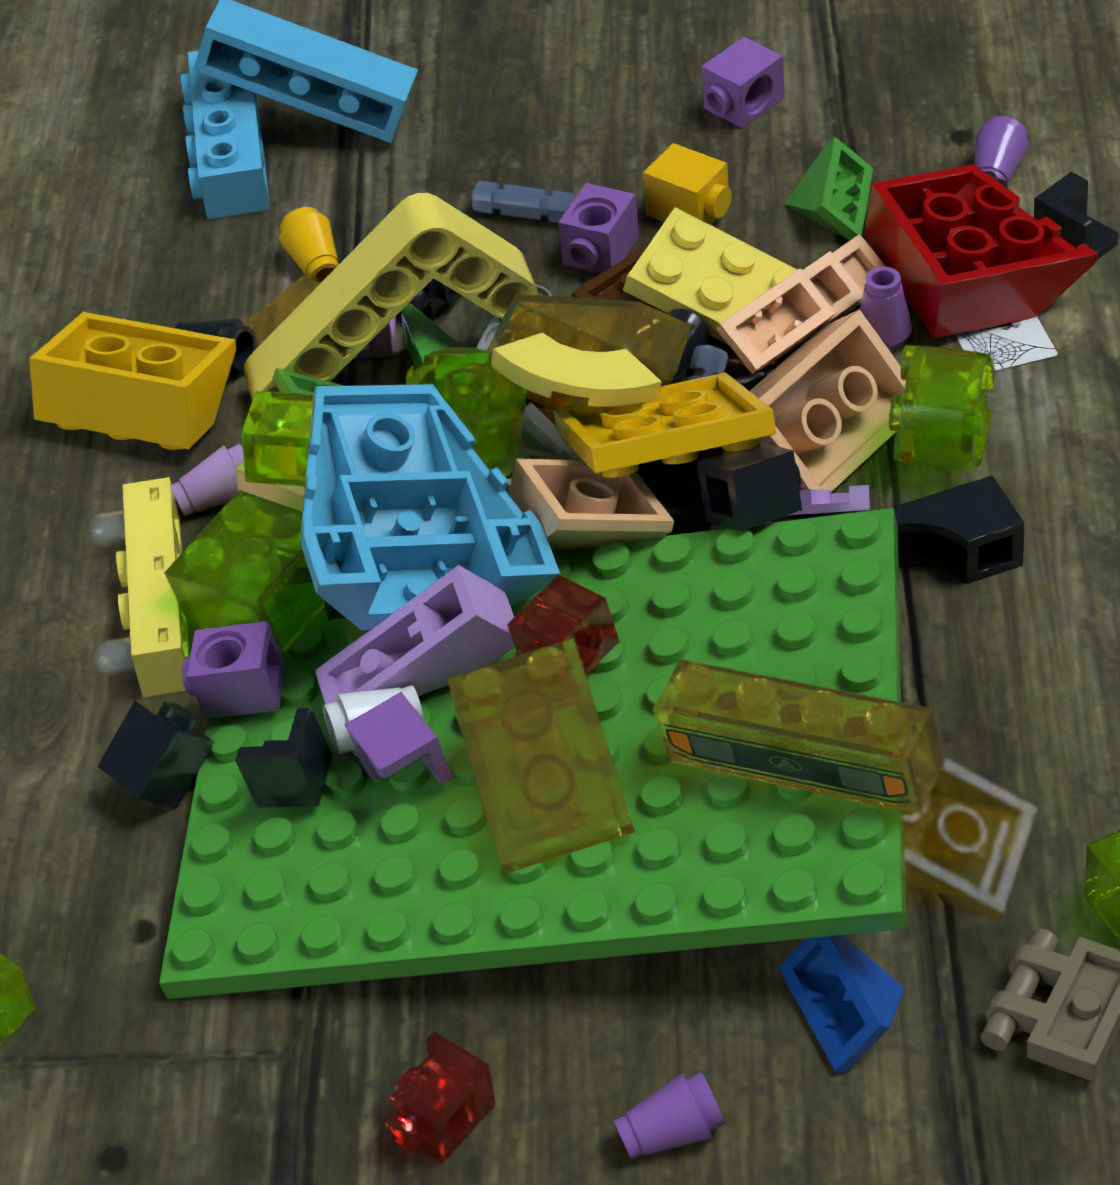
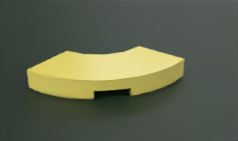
[491,332,662,407]

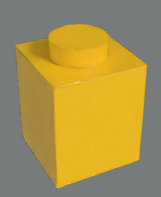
[643,143,732,225]

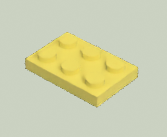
[623,207,797,368]

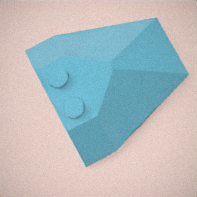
[300,384,560,630]

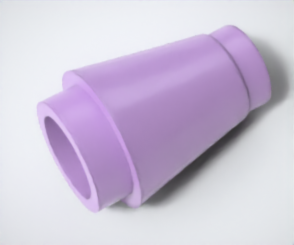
[172,443,248,517]

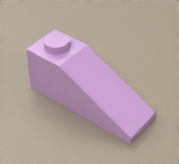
[315,565,523,704]

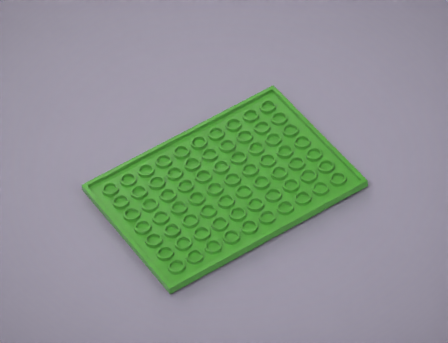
[159,508,906,999]

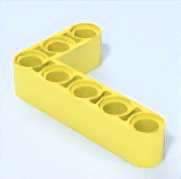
[243,193,539,422]

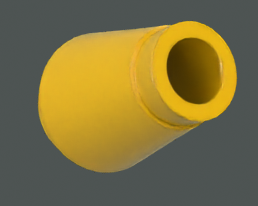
[279,207,339,287]

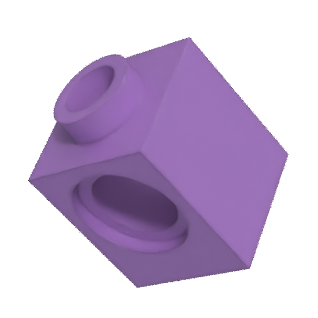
[701,37,785,129]
[558,183,639,274]
[182,621,286,719]

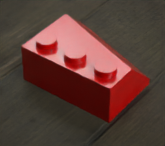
[864,164,1098,339]

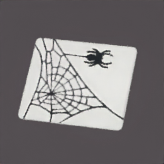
[955,317,1058,375]

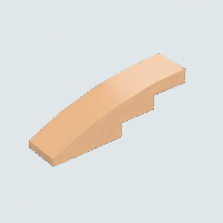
[716,234,886,374]

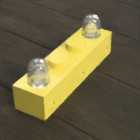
[88,477,190,697]

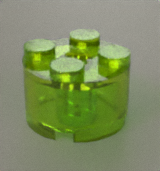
[889,345,995,472]
[406,347,527,477]

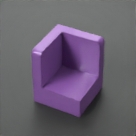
[344,692,453,784]

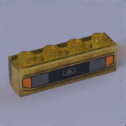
[653,659,945,815]

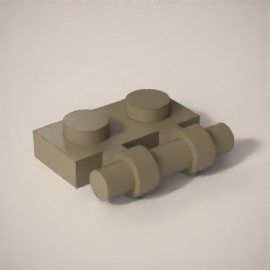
[980,928,1120,1082]

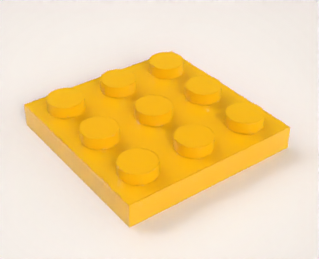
[553,372,777,478]

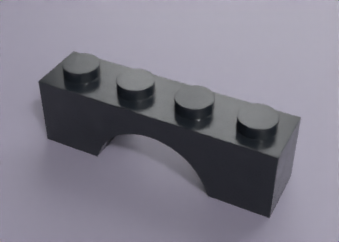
[637,442,802,531]
[891,475,1024,584]

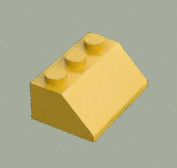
[29,312,236,450]

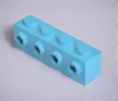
[194,0,418,143]
[181,51,270,219]

